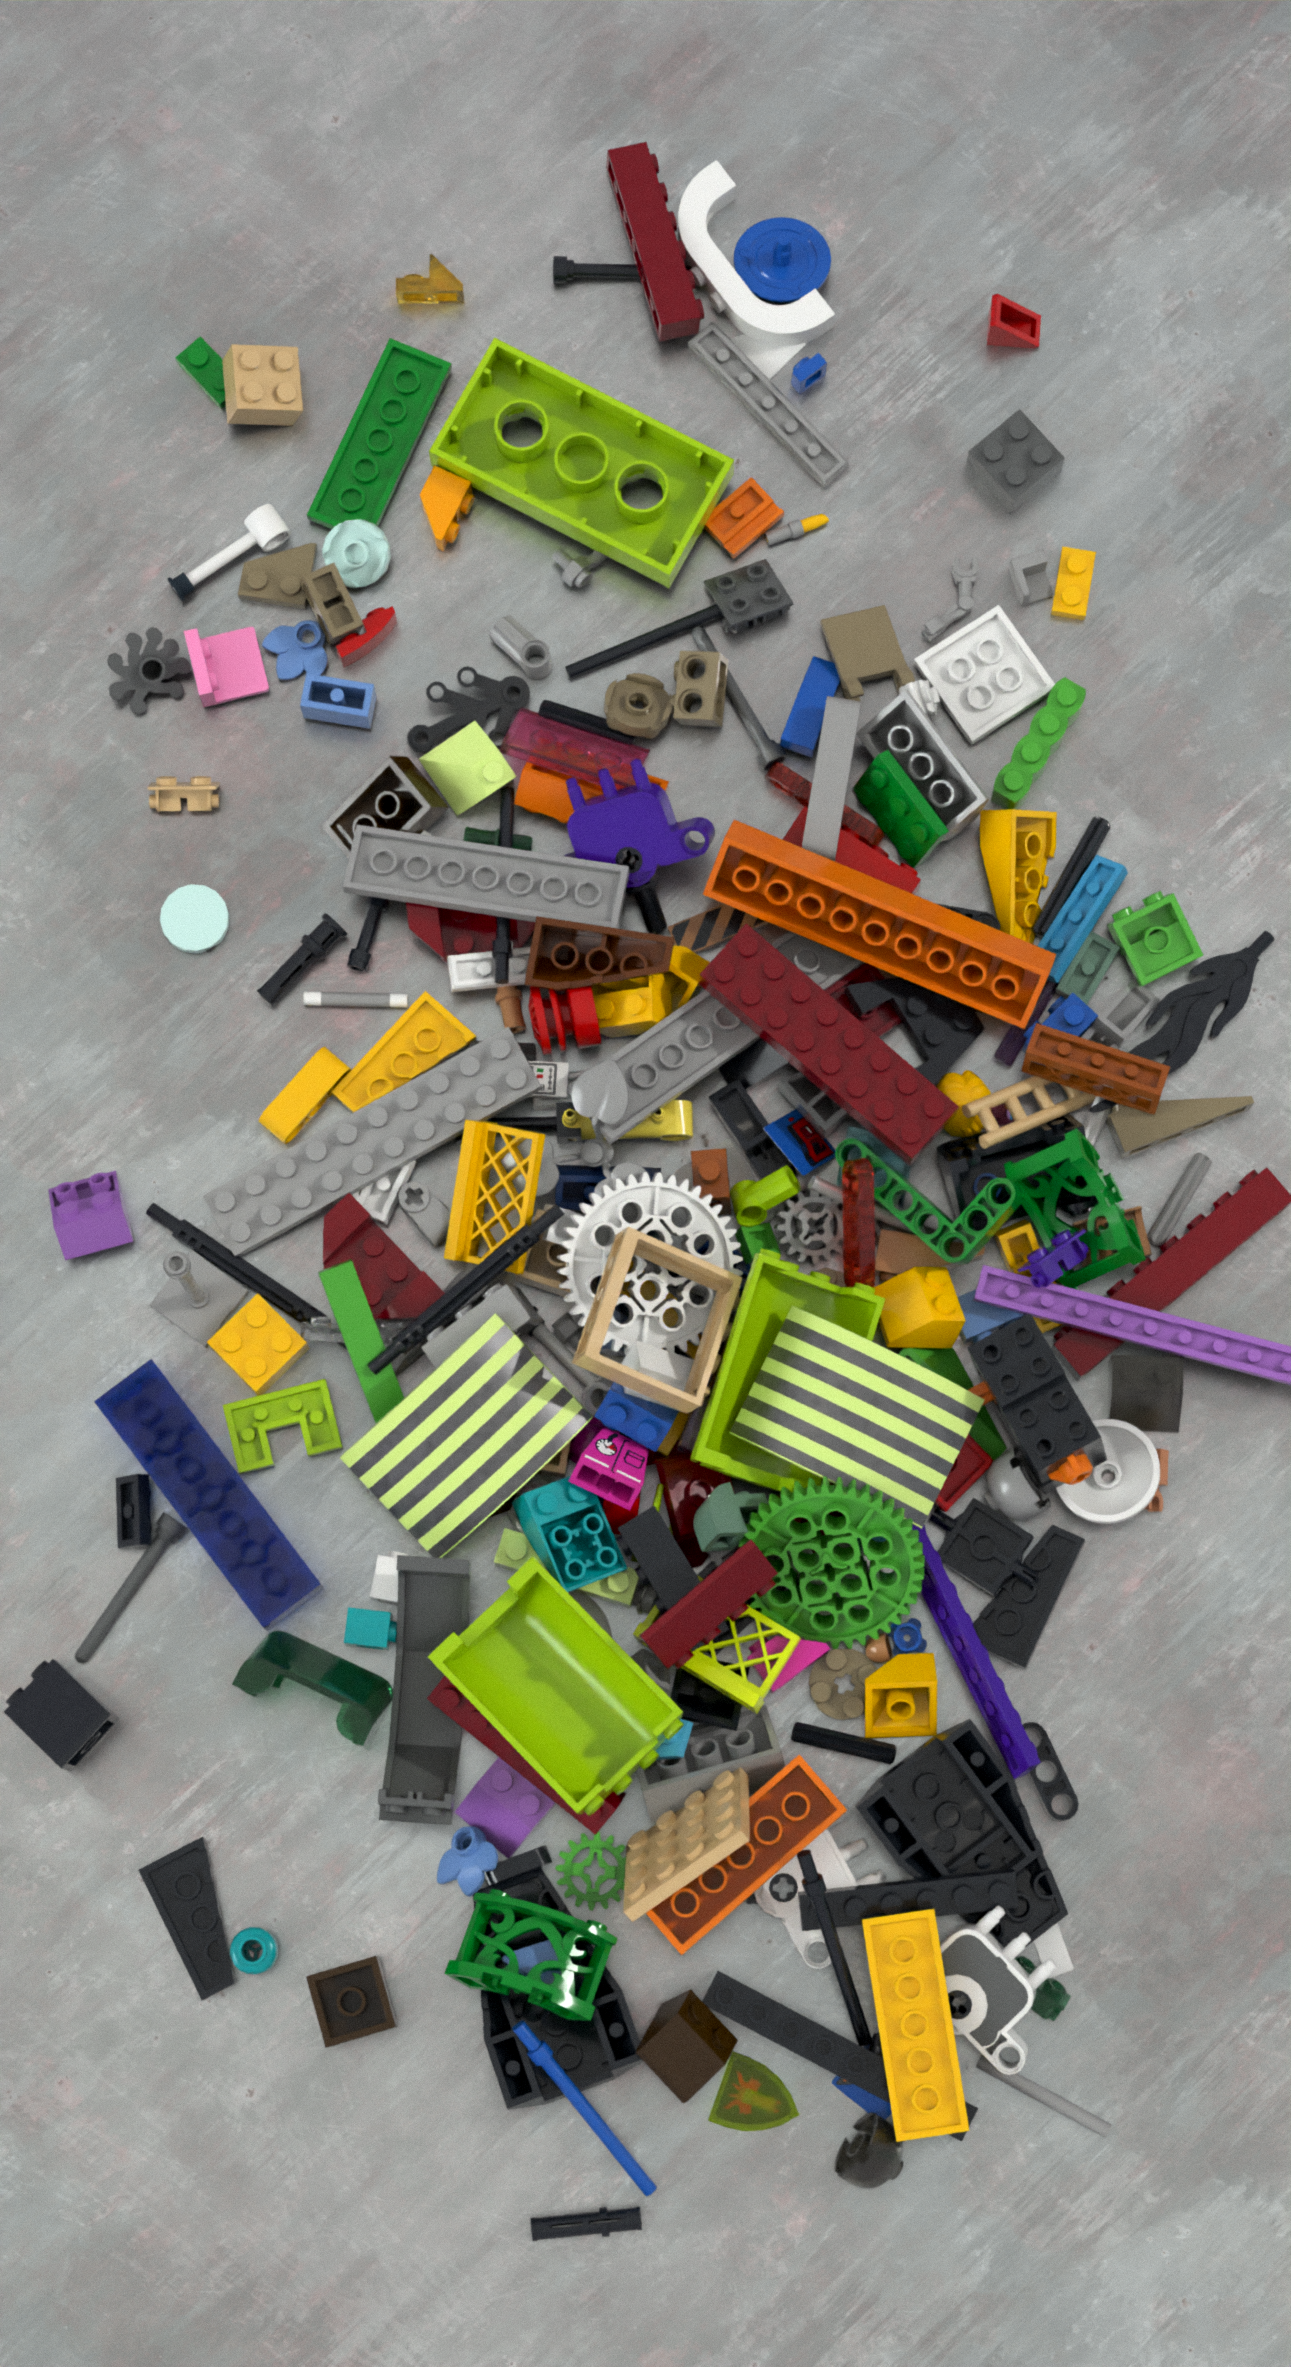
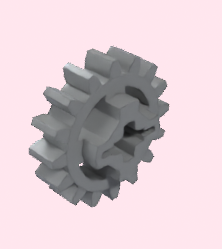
[774,1188,852,1264]

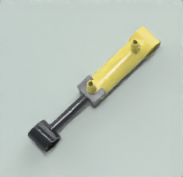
[456,1100,693,1145]

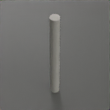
[808,1176,936,1235]
[976,2054,1112,2137]

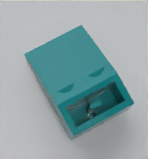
[512,1476,628,1592]

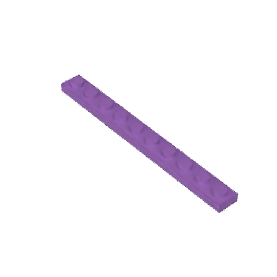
[973,1265,1291,1385]

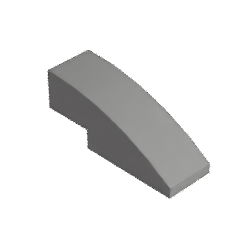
[1081,978,1160,1050]

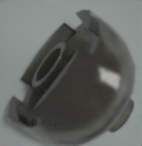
[834,2112,904,2189]

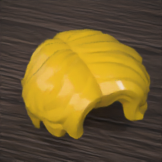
[936,1070,993,1137]

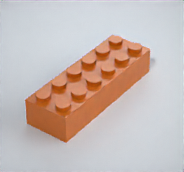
[646,1754,847,1955]

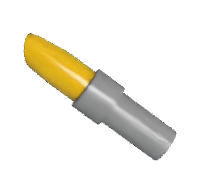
[764,514,829,546]

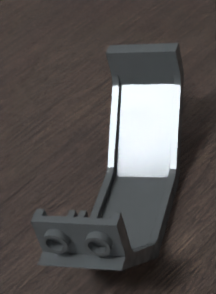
[378,1555,471,1825]

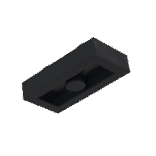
[116,1474,152,1549]

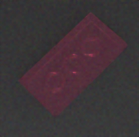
[500,708,650,790]

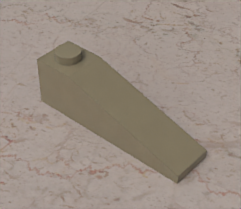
[1106,1096,1254,1159]

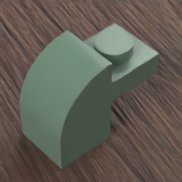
[693,1482,769,1552]

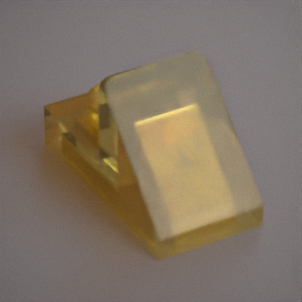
[396,254,465,304]

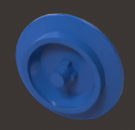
[734,217,831,302]

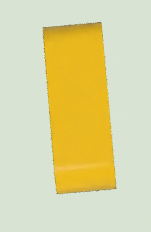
[258,1047,351,1144]

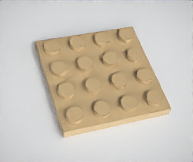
[623,1767,750,1922]

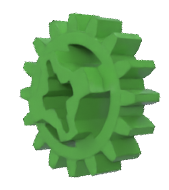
[555,1832,626,1911]

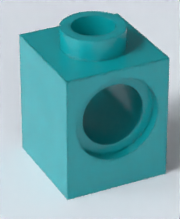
[344,1607,397,1651]

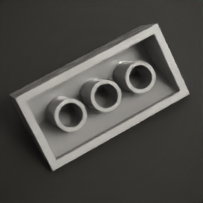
[856,690,989,841]
[636,1705,785,1823]

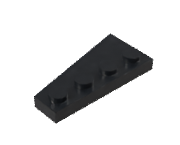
[973,1524,1086,1670]
[138,1837,236,2000]

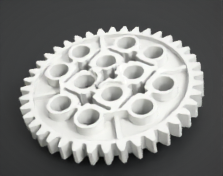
[557,1172,743,1355]

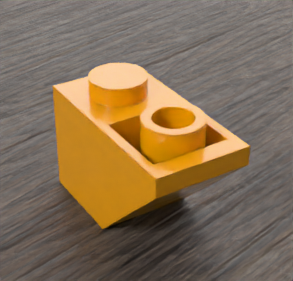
[420,465,475,551]

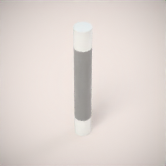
[303,991,408,1008]

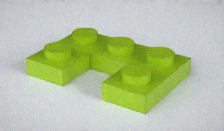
[222,1379,343,1475]

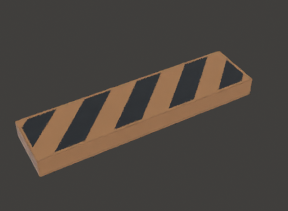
[667,904,772,954]

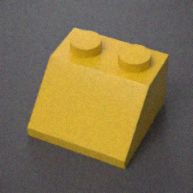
[874,1267,966,1348]

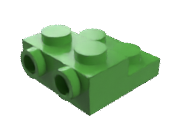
[1107,891,1203,986]

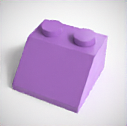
[455,1757,556,1859]

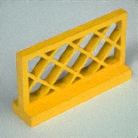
[444,1120,545,1274]

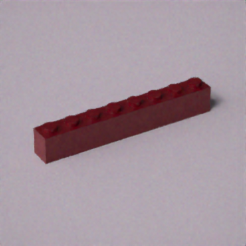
[1051,1167,1291,1381]

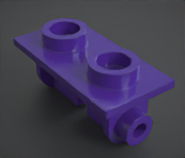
[1017,1229,1089,1288]

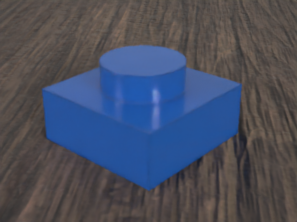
[791,353,827,395]

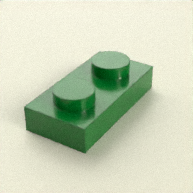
[175,336,226,409]

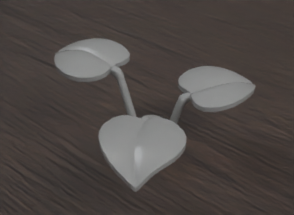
[501,1059,652,1222]

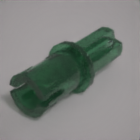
[463,826,533,851]

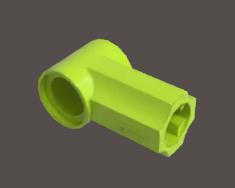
[730,1165,802,1227]

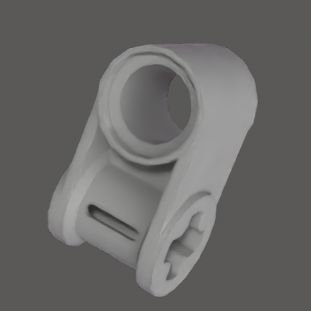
[398,1181,451,1248]

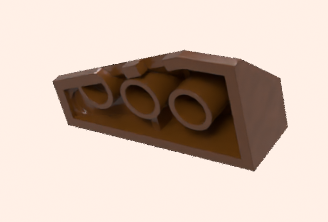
[524,916,675,991]

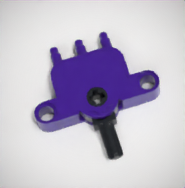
[564,759,715,933]

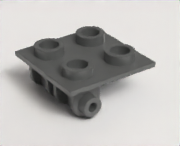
[704,559,794,633]

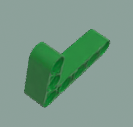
[835,1138,1023,1265]

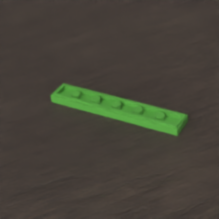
[318,1259,404,1424]

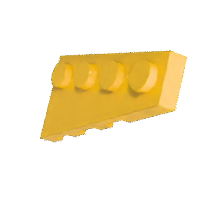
[331,991,477,1113]

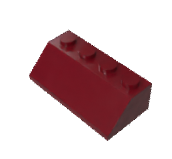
[639,1540,778,1669]

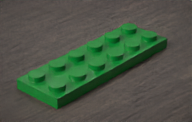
[307,338,452,529]

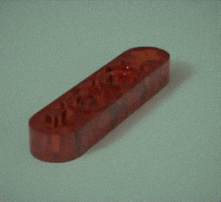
[764,762,885,847]
[842,1158,875,1288]

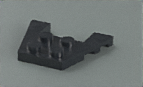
[844,977,985,1085]

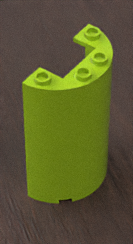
[690,1249,885,1492]
[428,1557,684,1816]

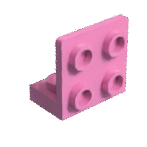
[184,627,269,707]

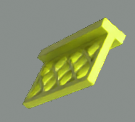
[633,1575,801,1714]

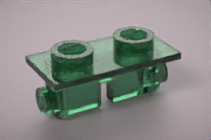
[1015,1956,1071,2021]

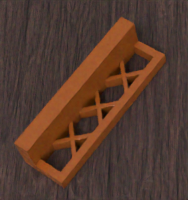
[1021,1023,1170,1115]

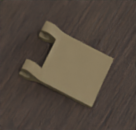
[820,605,915,701]

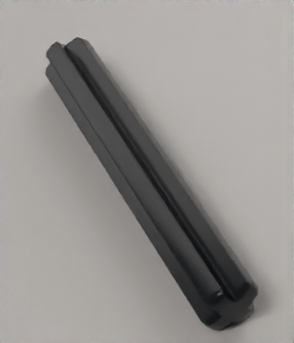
[1032,816,1111,938]

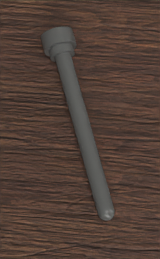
[692,626,788,770]
[75,1512,187,1663]

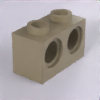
[300,562,364,645]
[670,651,729,727]

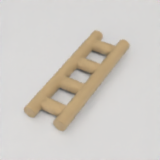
[962,1074,1096,1149]

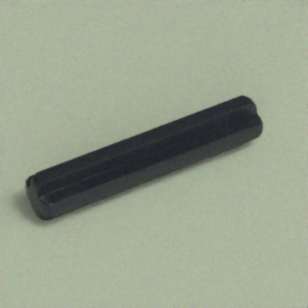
[538,700,637,747]
[791,1722,897,1764]

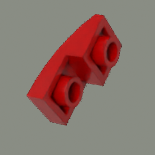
[336,606,397,668]

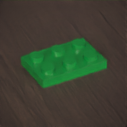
[852,749,949,869]

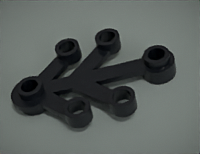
[407,666,530,753]

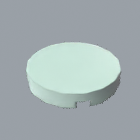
[322,519,391,588]
[160,884,230,954]

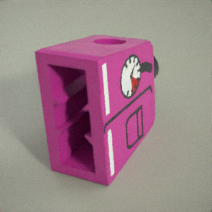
[568,1428,649,1511]

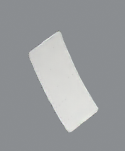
[1033,1923,1074,1978]

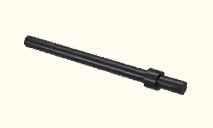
[565,601,725,679]
[492,787,515,984]
[797,1850,872,2046]

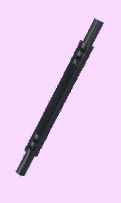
[146,1203,347,1350]
[367,1203,565,1375]

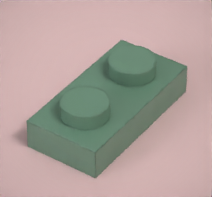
[1055,931,1120,1005]

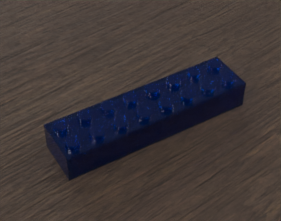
[94,1359,324,1631]

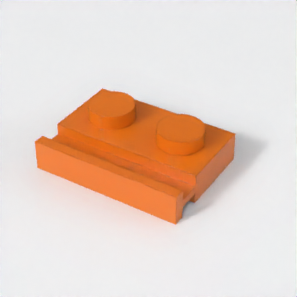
[704,477,784,559]

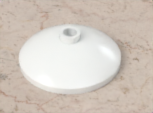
[1056,1419,1160,1524]

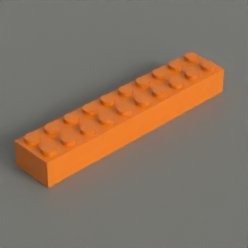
[703,820,1056,1029]

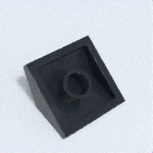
[670,1660,750,1731]

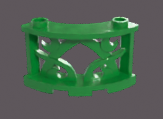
[1004,1128,1146,1289]
[444,1889,618,2021]

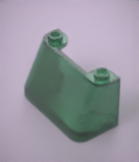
[232,1630,393,1751]

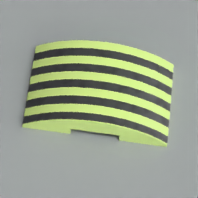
[729,1306,985,1529]
[340,1313,593,1558]

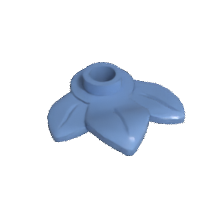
[262,620,328,680]
[437,1826,498,1897]

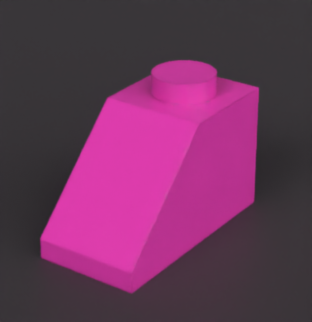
[747,1636,830,1694]

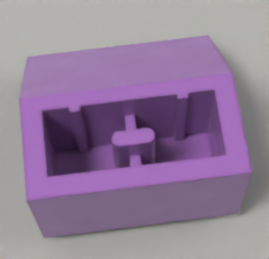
[48,1170,133,1260]

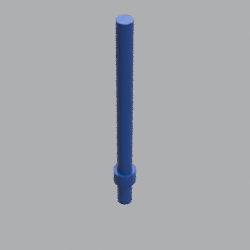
[512,2020,657,2196]

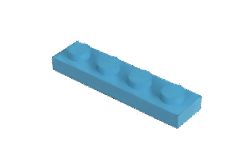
[1038,855,1128,984]

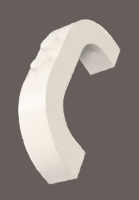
[678,160,835,346]

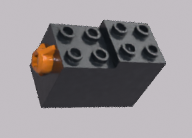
[967,1313,1107,1494]

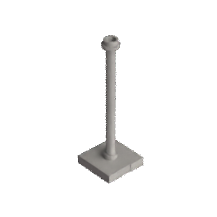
[150,1250,249,1348]

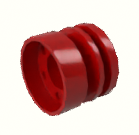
[528,986,602,1056]

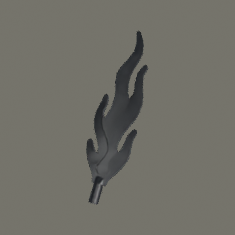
[1090,931,1275,1113]

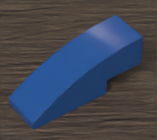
[780,656,841,758]

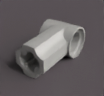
[489,614,552,680]

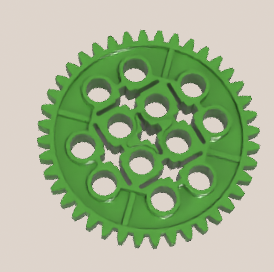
[737,1476,925,1649]

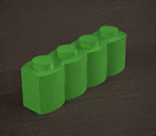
[991,677,1086,810]

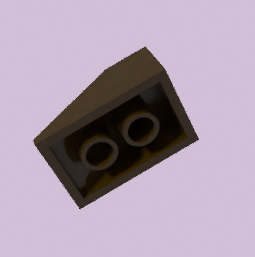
[321,756,449,860]

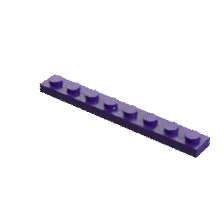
[912,1525,1041,1780]

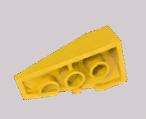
[979,809,1057,944]

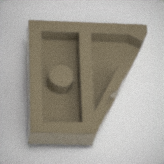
[238,543,317,610]

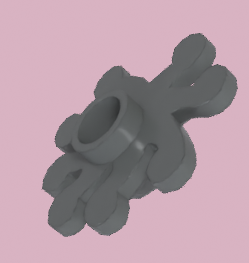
[107,627,191,714]

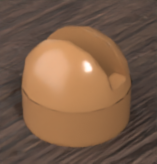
[865,1633,893,1663]

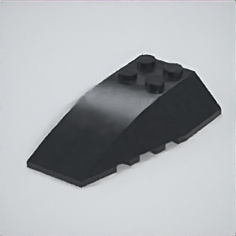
[855,1719,1068,1948]
[473,1867,643,2110]

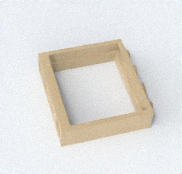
[572,1226,742,1414]

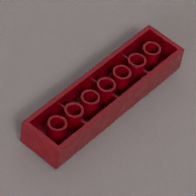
[699,923,959,1166]

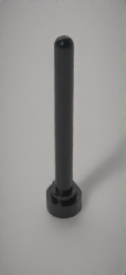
[553,256,692,284]

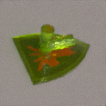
[708,2051,799,2131]

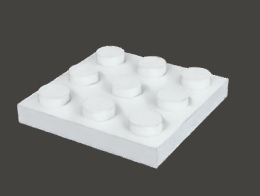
[914,605,1055,745]

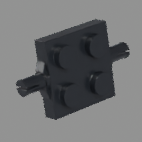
[929,1497,1039,1597]

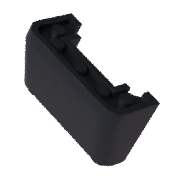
[936,1113,1099,1231]

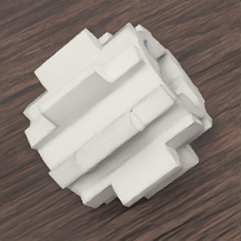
[899,680,940,718]

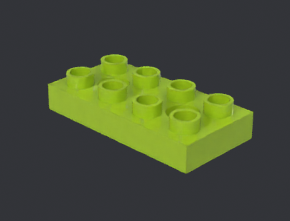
[429,337,734,588]

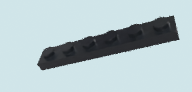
[798,1869,1019,1931]

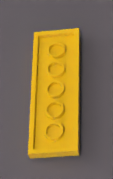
[862,1909,969,2142]

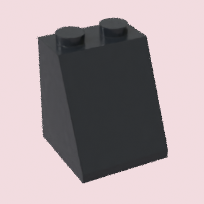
[4,1659,120,1772]

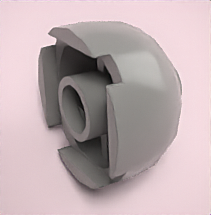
[984,1447,1051,1520]

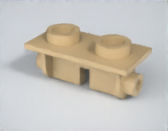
[147,776,220,812]

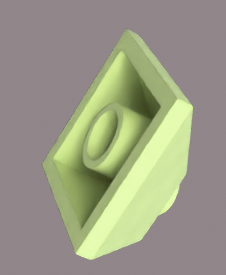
[418,721,517,816]

